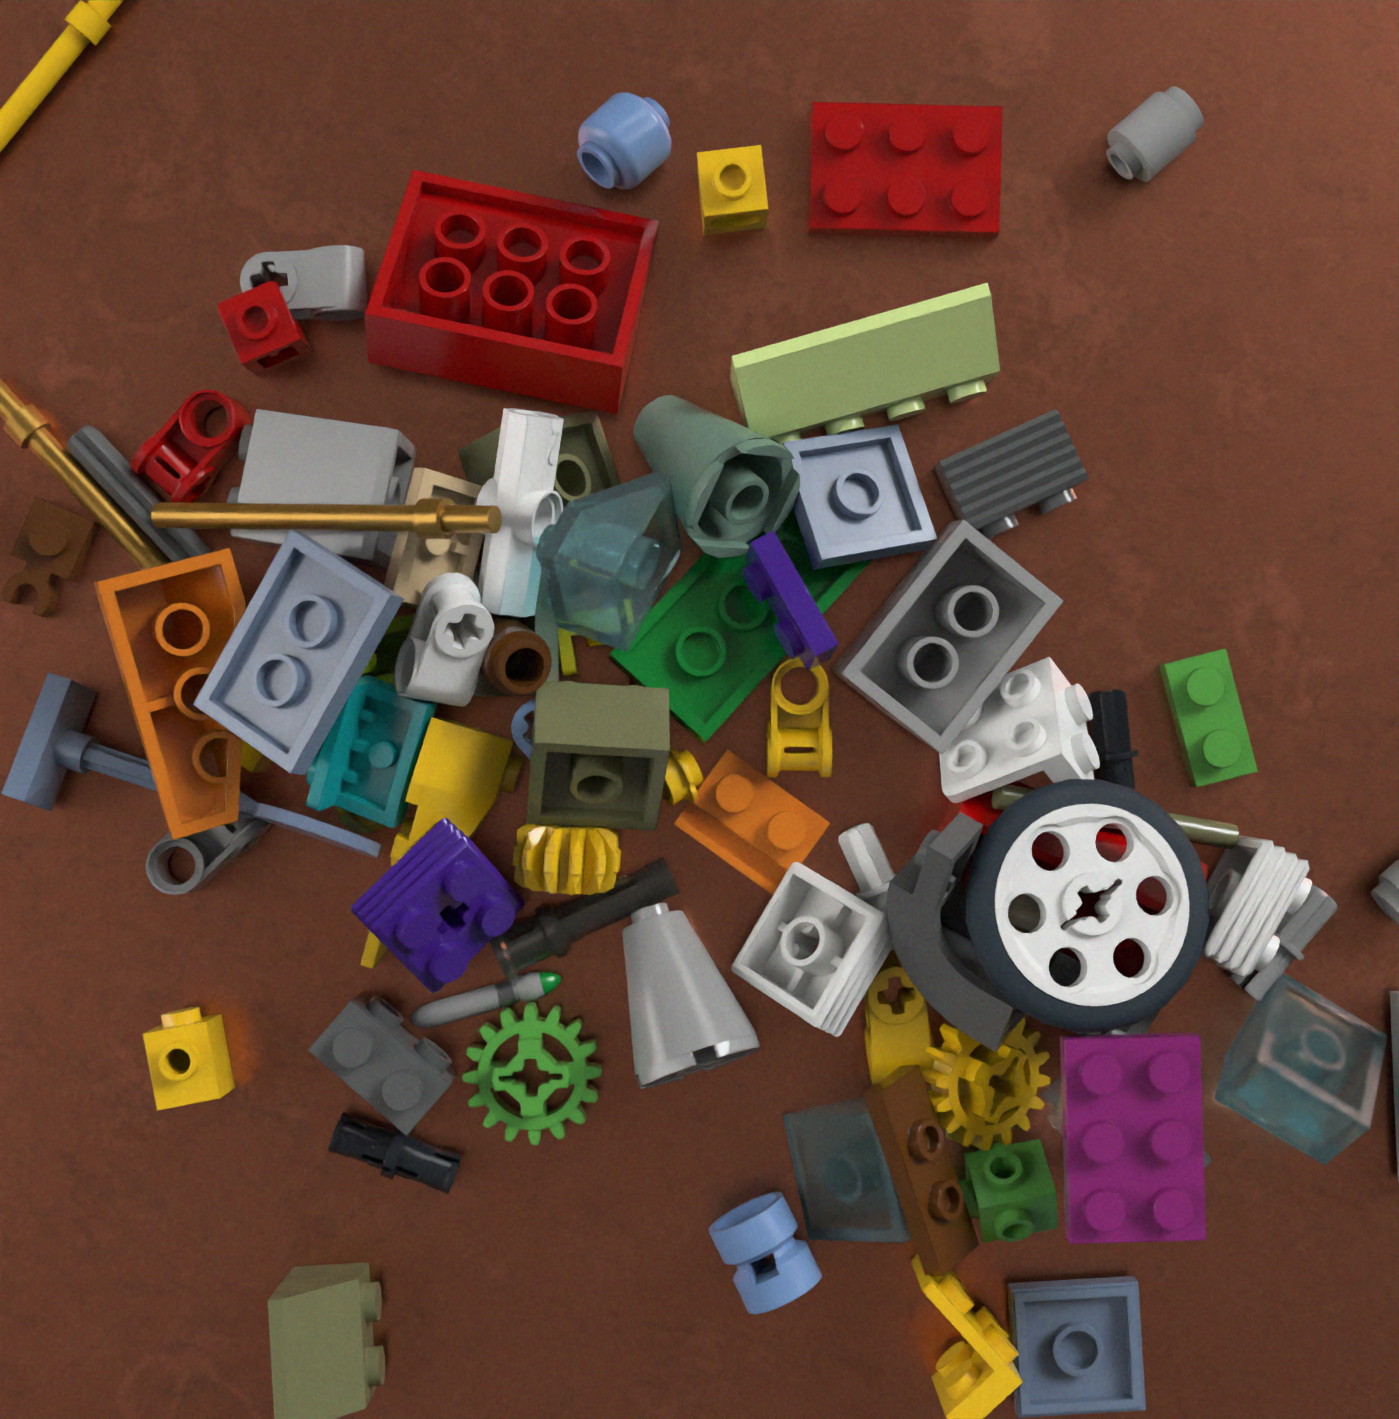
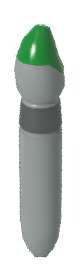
[410,972,561,1028]

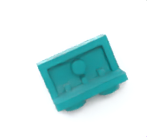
[306,675,438,828]

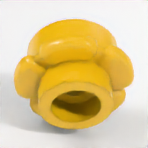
[662,745,703,806]

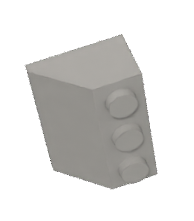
[830,519,1063,754]

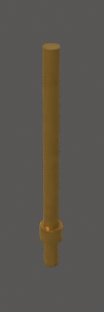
[0,379,170,570]
[151,498,502,539]

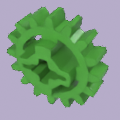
[462,1002,603,1145]

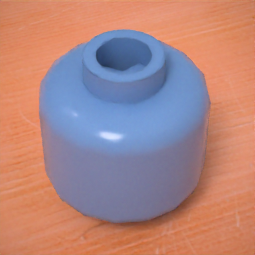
[577,92,671,190]

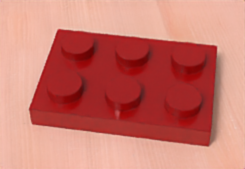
[808,102,1003,238]

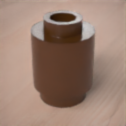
[479,616,552,696]

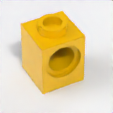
[697,145,768,235]

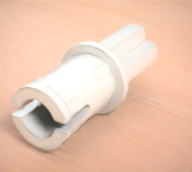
[838,823,895,950]

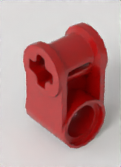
[130,389,252,503]

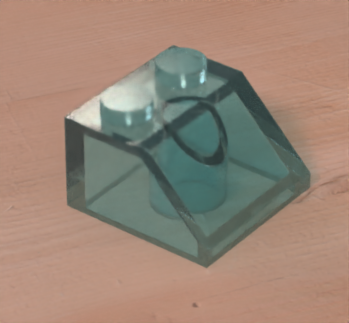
[536,471,683,652]
[1214,973,1387,1165]
[783,1097,912,1243]

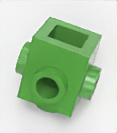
[958,1139,1058,1243]

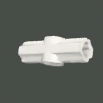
[476,408,564,617]

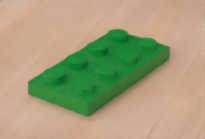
[608,508,873,745]

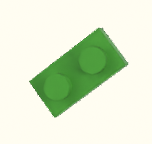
[1159,648,1258,787]

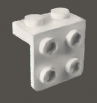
[939,657,1100,803]

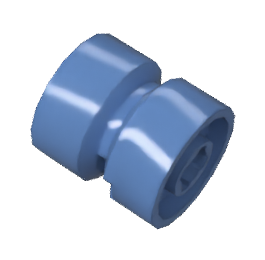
[708,1191,822,1314]

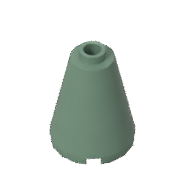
[633,395,800,558]

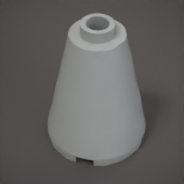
[622,903,761,1089]

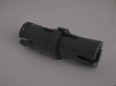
[328,1112,463,1195]

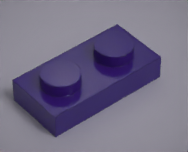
[742,531,839,671]

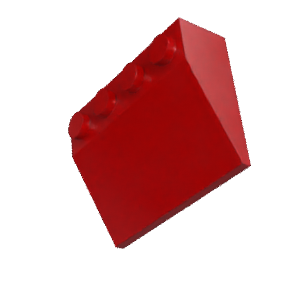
[365,169,659,414]

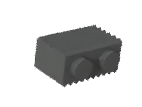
[933,409,1088,539]

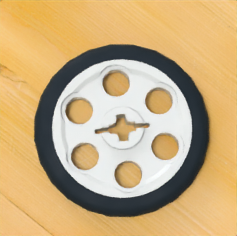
[965,779,1209,1032]

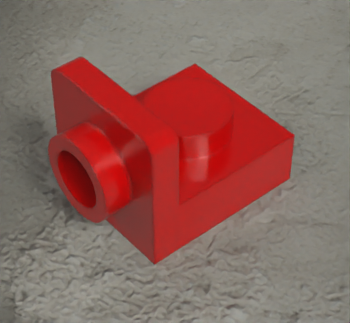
[217,281,314,376]

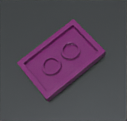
[1060,1032,1206,1244]

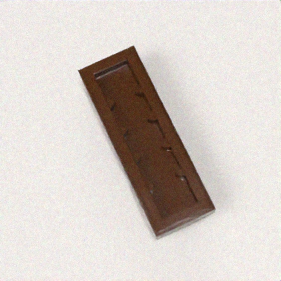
[863,1065,980,1276]

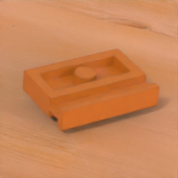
[674,749,830,895]

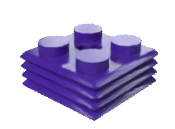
[351,818,525,993]

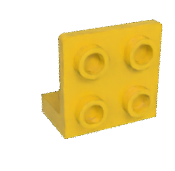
[910,1254,1023,1419]

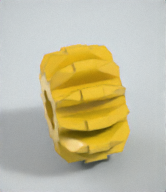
[511,823,621,895]

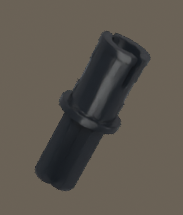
[1088,688,1139,790]

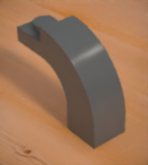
[886,812,1026,1052]

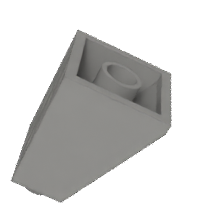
[227,409,417,571]

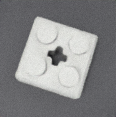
[1201,835,1312,976]
[731,862,893,1037]

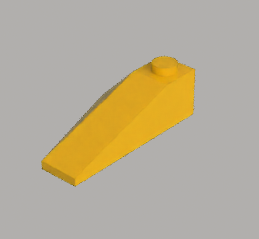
[360,717,525,969]

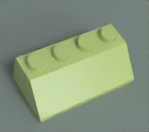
[730,283,1000,444]

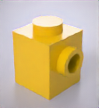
[143,1007,235,1111]

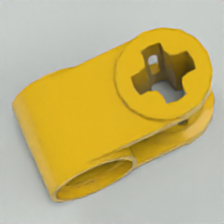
[766,657,832,778]
[863,955,935,1084]

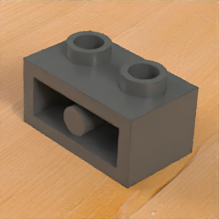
[308,991,458,1136]

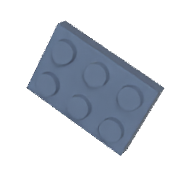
[193,529,404,775]

